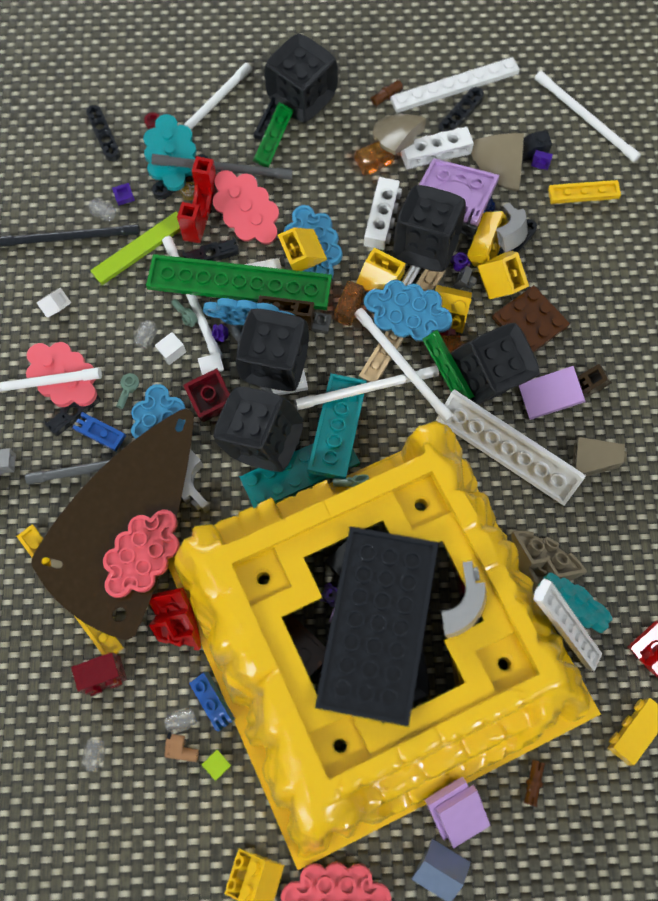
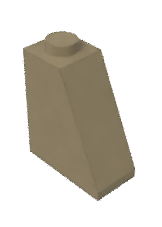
[572,437,627,477]

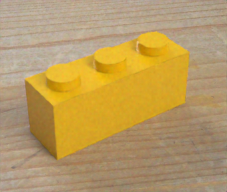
[467,211,509,266]
[608,698,658,766]

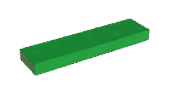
[253,102,294,167]
[422,330,474,399]

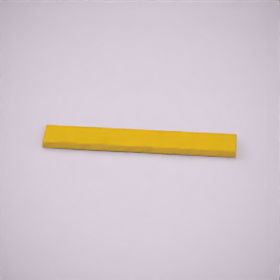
[16,524,124,655]

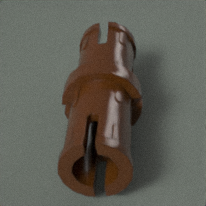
[371,79,403,107]
[523,760,545,807]

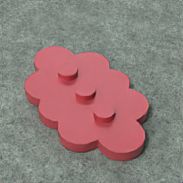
[213,170,279,245]
[26,342,97,407]
[103,510,180,598]
[281,861,392,901]

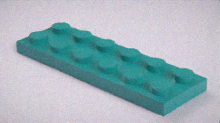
[307,373,367,479]
[239,443,360,508]

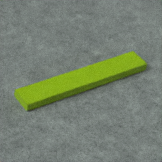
[90,211,181,285]

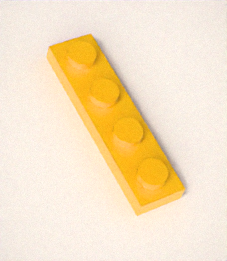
[548,180,621,204]

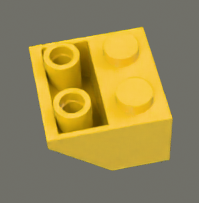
[278,227,327,271]
[356,248,406,292]
[477,251,529,299]
[435,285,472,333]
[224,848,285,901]

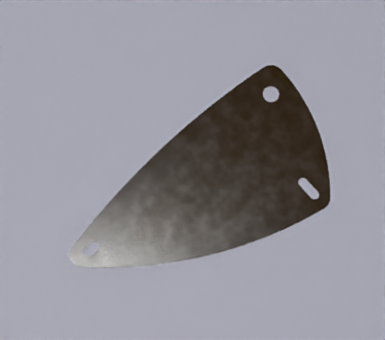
[31,409,194,640]

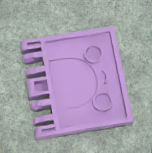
[419,158,499,226]

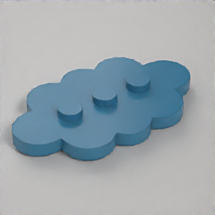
[283,205,343,278]
[364,280,453,342]
[203,298,294,326]
[131,384,186,439]

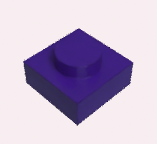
[531,150,553,170]
[112,183,135,206]

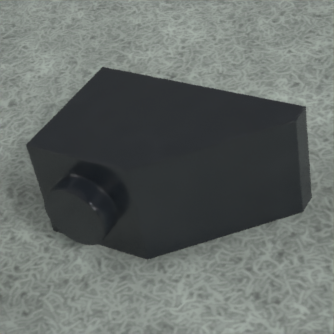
[522,130,552,161]

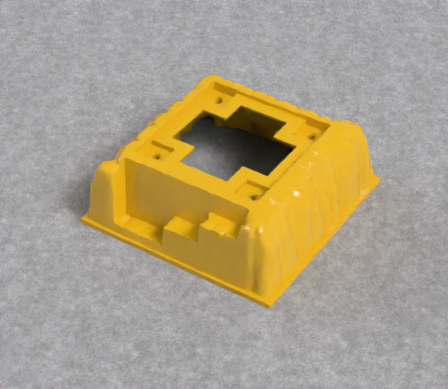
[168,421,601,870]

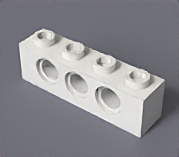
[400,127,474,170]
[364,177,402,250]

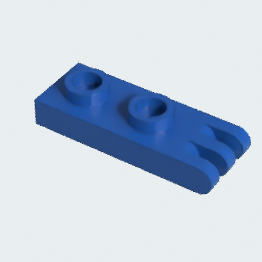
[72,412,126,452]
[189,671,235,732]

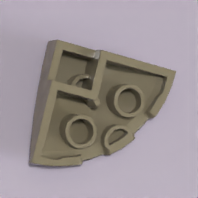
[372,114,426,155]
[471,133,524,191]
[511,531,587,593]

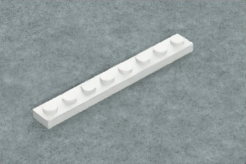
[390,57,520,113]
[534,579,602,672]

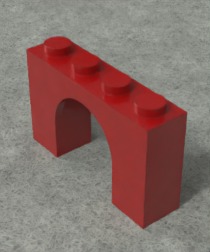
[177,156,217,244]

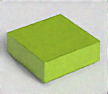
[201,749,232,781]

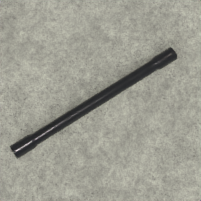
[0,224,140,247]

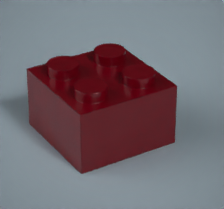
[183,368,230,422]
[71,652,127,696]

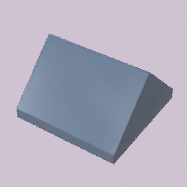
[411,839,471,901]

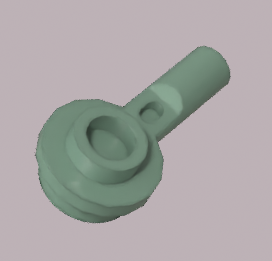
[171,299,198,327]
[116,373,139,409]
[333,474,369,487]

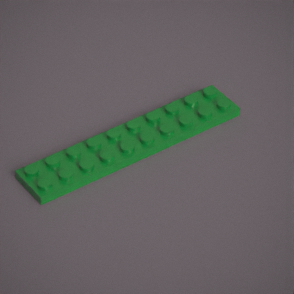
[146,254,332,310]

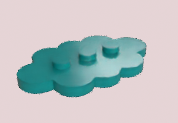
[143,114,196,191]
[538,573,613,633]

